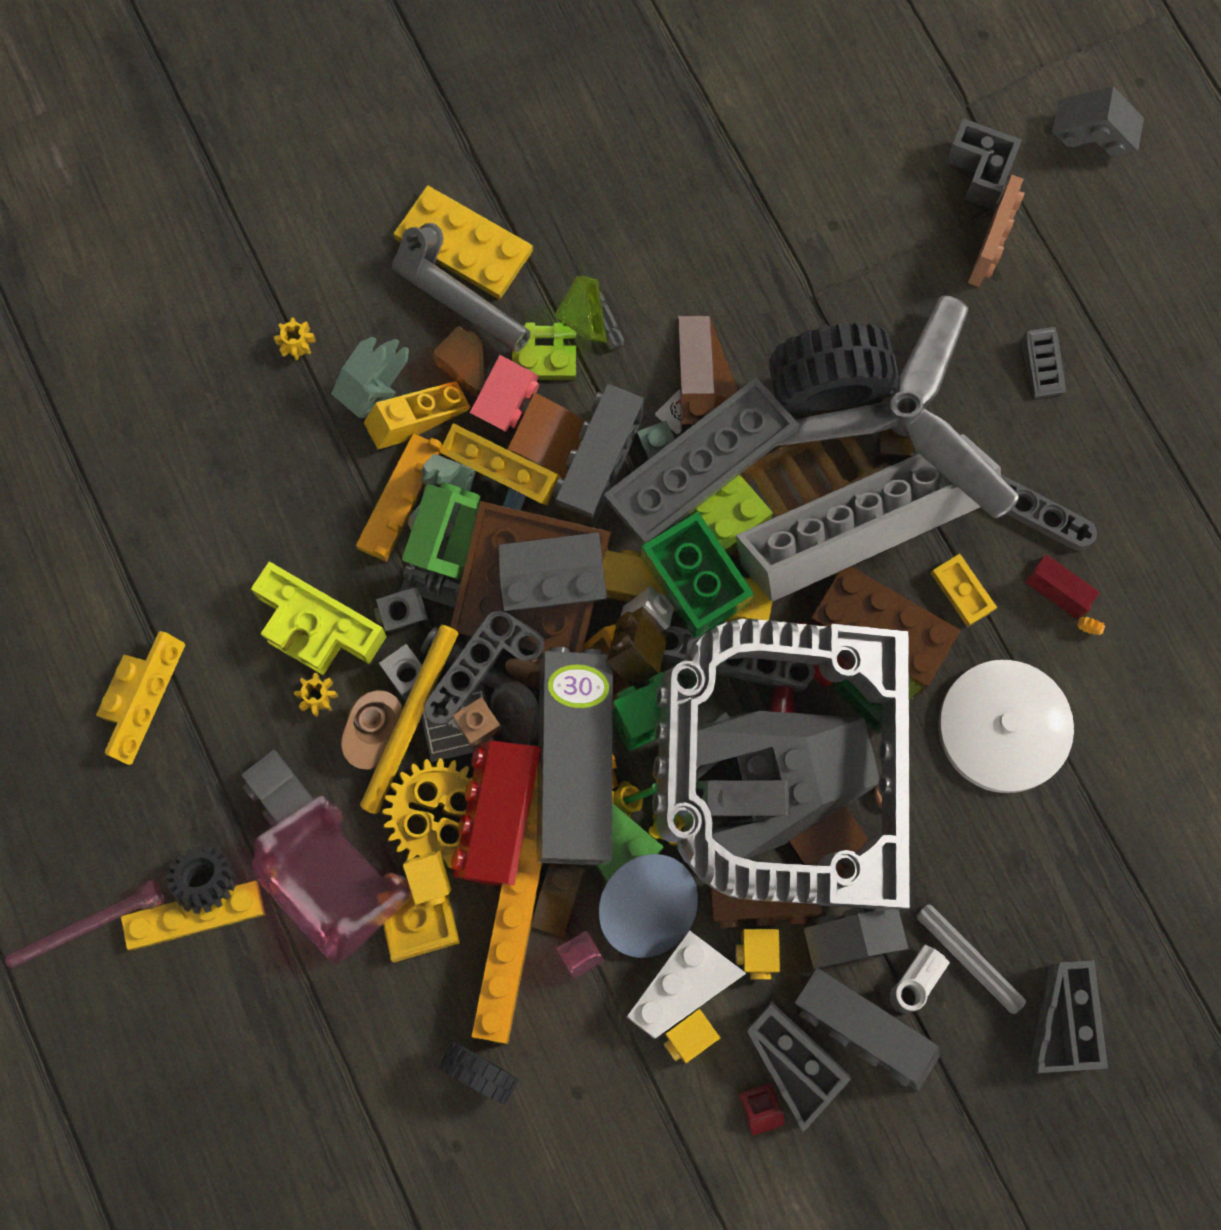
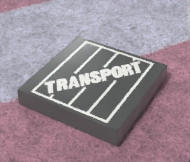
[421,683,496,764]

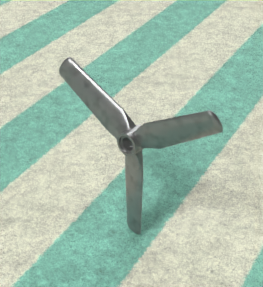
[777,295,1019,518]

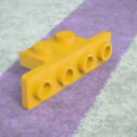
[96,631,185,765]

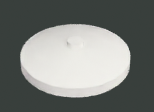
[938,660,1074,793]

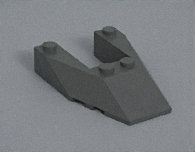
[696,711,880,859]

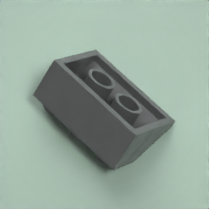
[499,532,607,612]

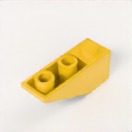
[364,381,471,449]

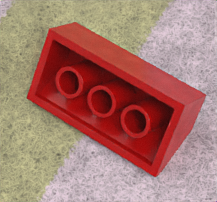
[451,741,541,885]

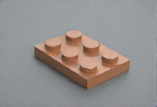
[968,175,1025,287]

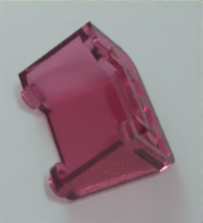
[252,796,411,964]

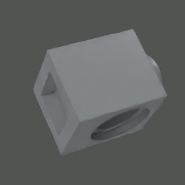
[379,644,422,701]

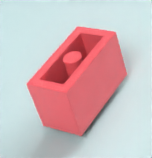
[470,355,539,433]

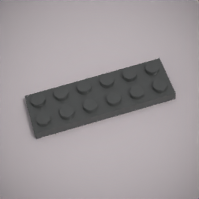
[604,377,799,545]

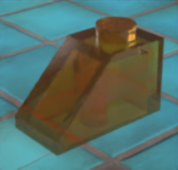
[433,326,485,399]

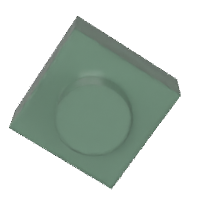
[637,420,675,461]

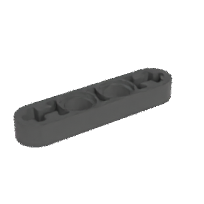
[1001,475,1097,551]

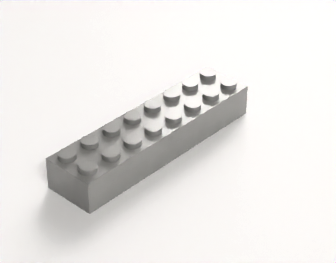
[736,434,1001,602]

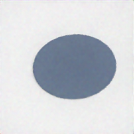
[599,854,698,958]

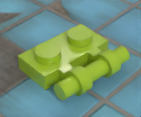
[512,322,576,380]

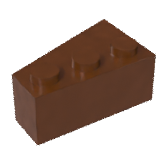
[709,886,822,929]

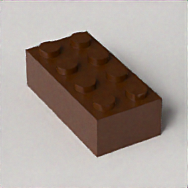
[808,566,961,694]

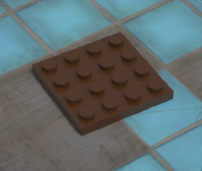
[450,501,611,653]

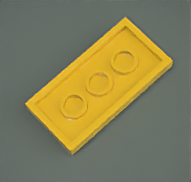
[394,185,533,300]

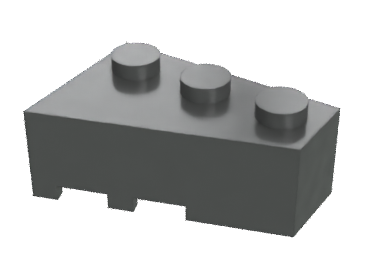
[1027,960,1108,1073]
[747,1001,851,1132]

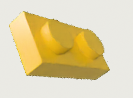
[931,554,997,627]

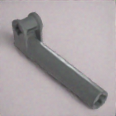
[392,223,531,352]

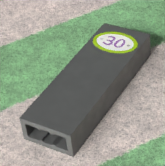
[536,647,613,865]

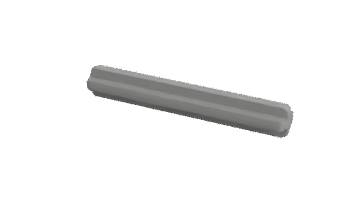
[916,904,1026,1014]

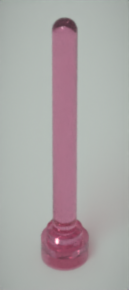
[5,879,165,968]

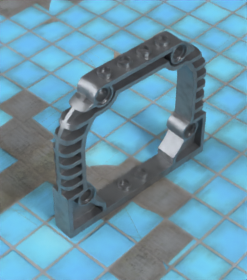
[652,619,910,910]

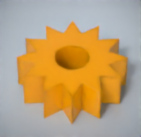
[1077,616,1105,635]

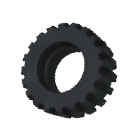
[769,322,899,418]

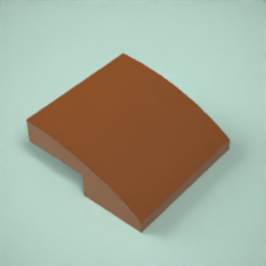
[508,393,585,480]

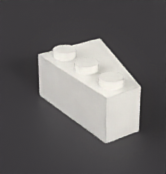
[626,931,746,1038]

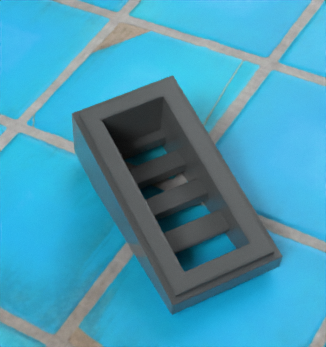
[1020,327,1066,399]

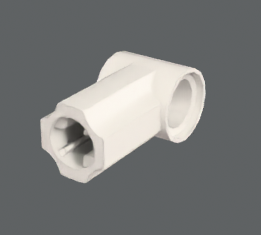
[890,945,950,1014]

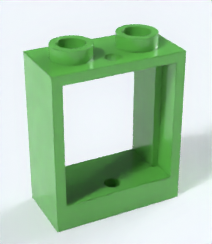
[402,482,480,580]

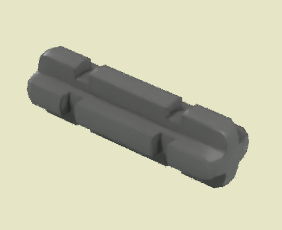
[586,291,624,351]

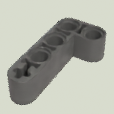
[425,611,545,724]

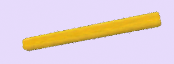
[360,625,458,814]

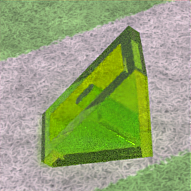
[554,275,607,343]

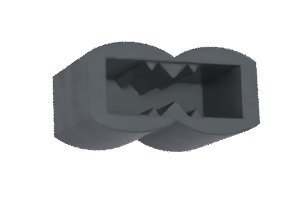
[241,750,318,831]

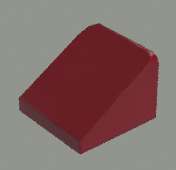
[738,1083,785,1135]

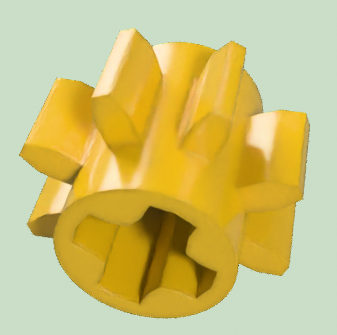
[274,318,316,360]
[294,673,338,717]

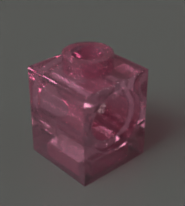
[557,930,604,981]

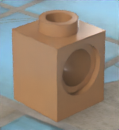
[453,697,501,750]

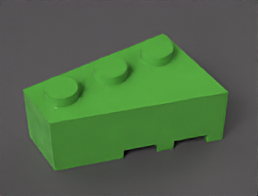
[596,803,663,883]

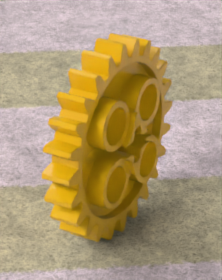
[382,758,472,868]

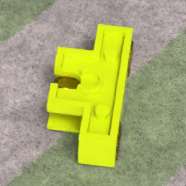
[251,561,387,675]

